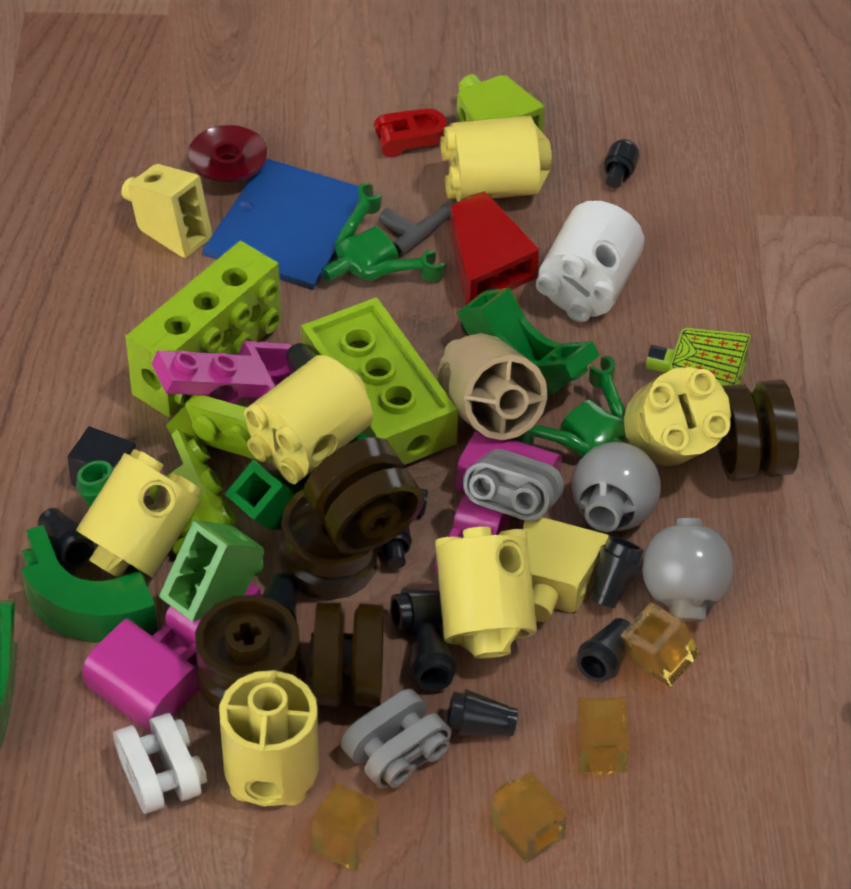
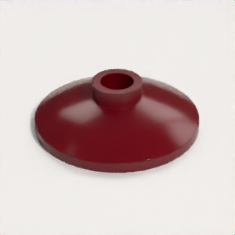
[188,125,267,183]

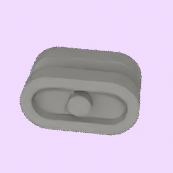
[463,449,564,521]
[341,689,451,789]

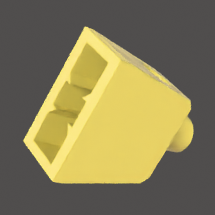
[121,164,213,258]
[523,517,609,622]

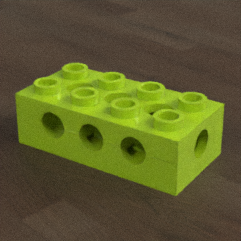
[125,240,282,418]
[301,297,458,465]

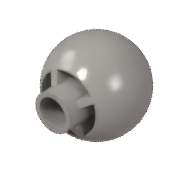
[571,442,661,532]
[642,518,734,622]

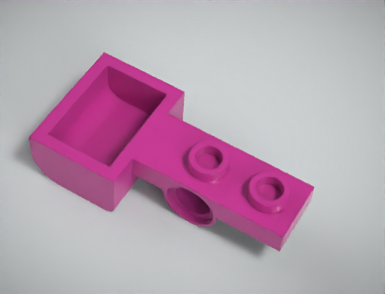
[151,341,294,404]
[435,430,562,572]
[82,582,262,733]

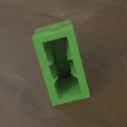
[159,520,264,622]

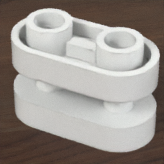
[113,713,207,814]

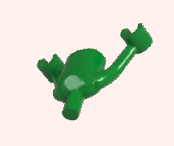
[321,182,446,282]
[510,356,626,457]

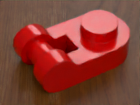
[373,108,446,157]

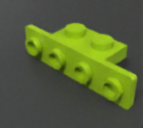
[166,395,271,464]
[148,429,238,555]

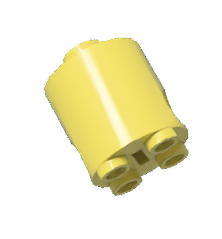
[440,116,552,202]
[243,355,373,484]
[624,367,731,467]
[76,449,202,578]
[435,527,537,658]
[219,670,319,806]

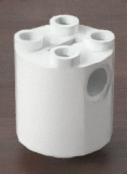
[536,201,645,322]

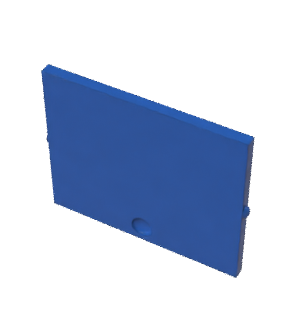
[203,158,373,290]

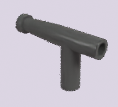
[379,201,453,257]

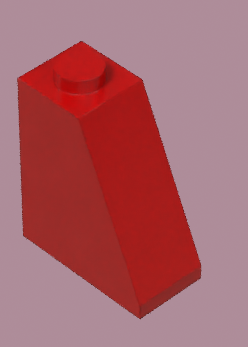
[450,191,540,305]

